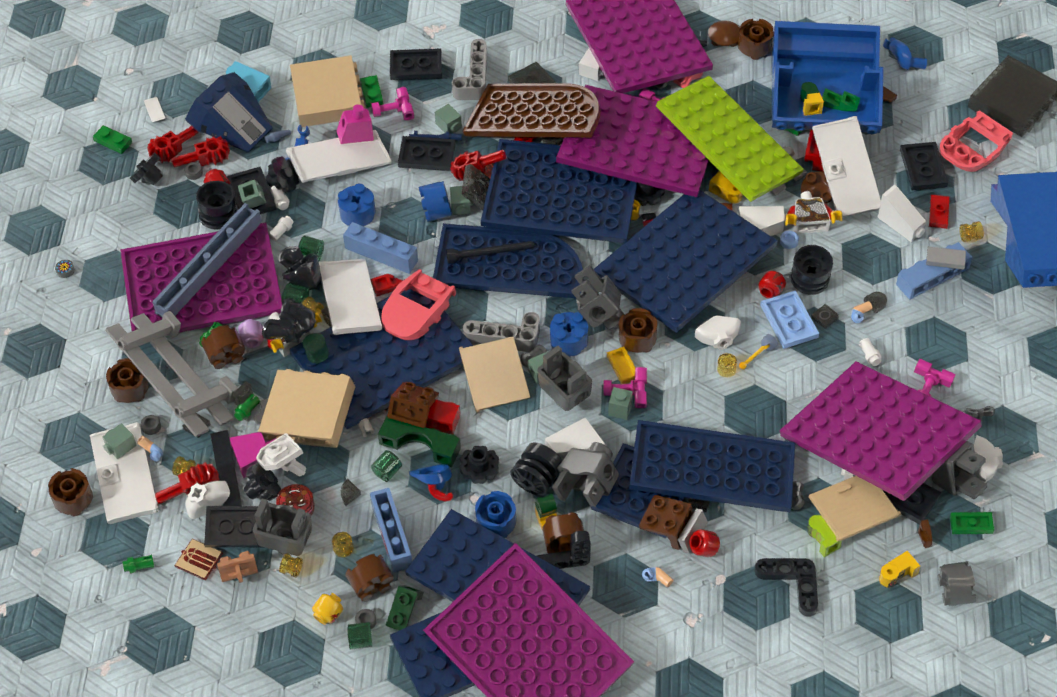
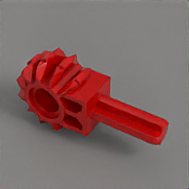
[147,126,199,164]
[171,135,230,167]
[450,150,506,182]
[155,462,219,504]

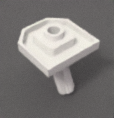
[256,433,306,476]

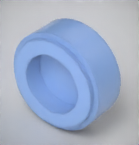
[780,231,799,249]

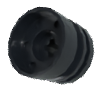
[196,181,237,230]
[790,245,833,295]
[510,442,562,496]

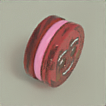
[276,484,315,516]

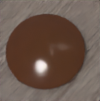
[708,20,740,47]
[801,171,832,204]

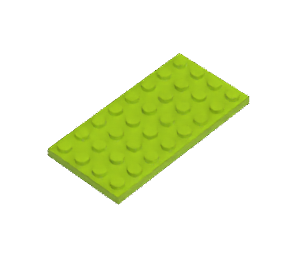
[656,76,804,202]

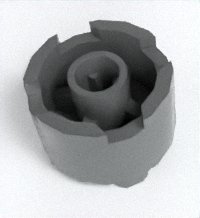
[938,561,976,606]

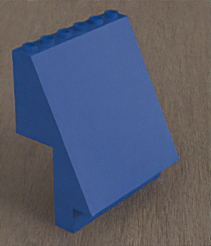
[772,21,883,135]
[990,172,1057,288]

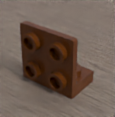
[387,382,439,428]
[639,495,694,550]

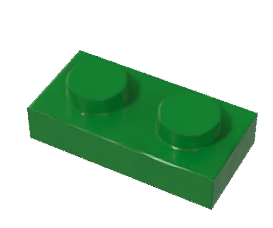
[360,75,384,108]
[92,125,132,154]
[950,512,994,534]

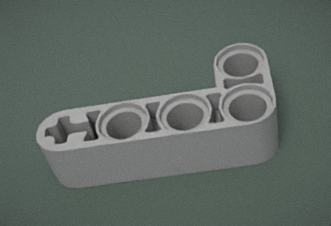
[452,39,487,100]
[463,312,540,352]

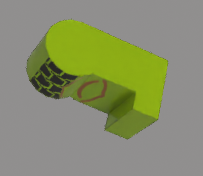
[807,515,842,557]

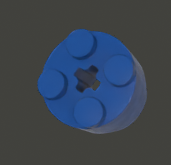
[419,181,452,222]
[338,183,376,226]
[550,312,588,357]
[475,491,516,538]

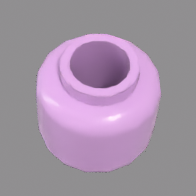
[238,319,264,348]

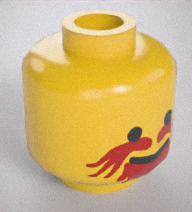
[312,593,343,625]

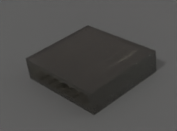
[968,55,1057,137]

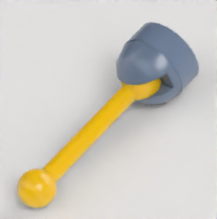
[739,334,778,369]

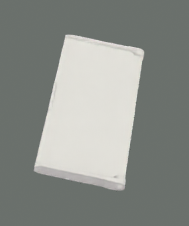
[812,116,881,218]
[286,130,392,183]
[319,259,382,335]
[90,422,159,524]

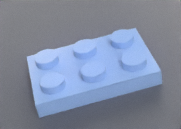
[760,290,819,349]

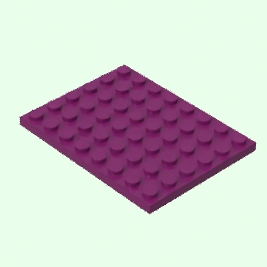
[565,0,713,93]
[556,84,709,197]
[120,222,282,336]
[779,361,982,501]
[423,543,634,697]

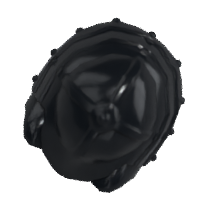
[278,246,321,291]
[262,298,316,343]

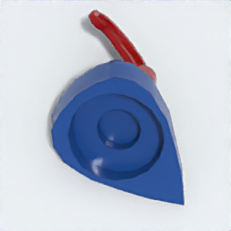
[409,464,454,501]

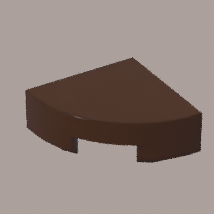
[883,86,897,102]
[918,519,932,548]

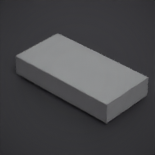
[926,246,966,269]
[678,509,708,554]

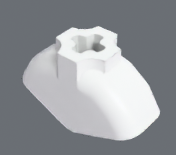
[695,316,741,350]
[974,435,1003,483]
[185,481,230,519]

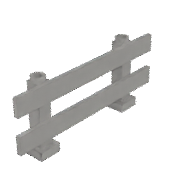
[105,311,238,437]

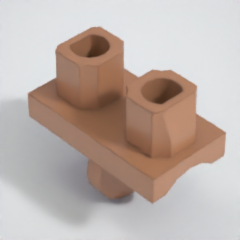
[217,551,258,583]

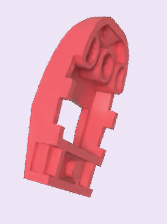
[940,110,1013,172]
[381,269,456,340]

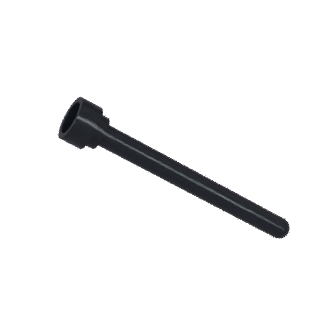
[446,241,535,264]

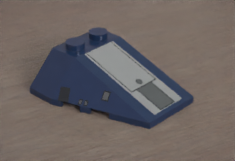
[185,72,273,152]

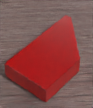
[370,273,405,297]

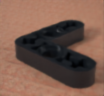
[536,531,591,569]
[754,558,818,617]

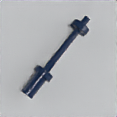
[409,130,462,141]

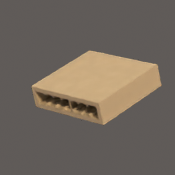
[290,55,365,127]
[258,369,355,448]

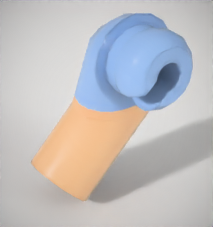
[851,301,872,323]
[137,436,163,462]
[642,567,673,587]

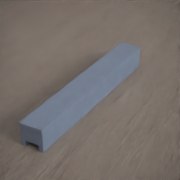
[152,203,262,318]

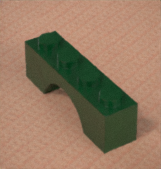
[378,416,461,467]

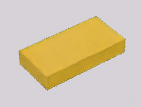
[607,347,636,384]

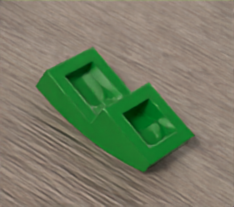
[822,88,860,111]

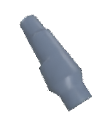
[265,130,291,143]

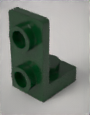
[386,585,424,631]

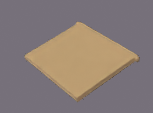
[459,337,530,413]
[809,476,901,541]

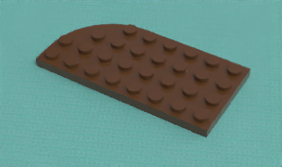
[463,83,601,138]

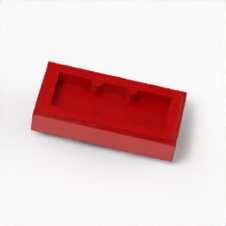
[929,195,949,229]

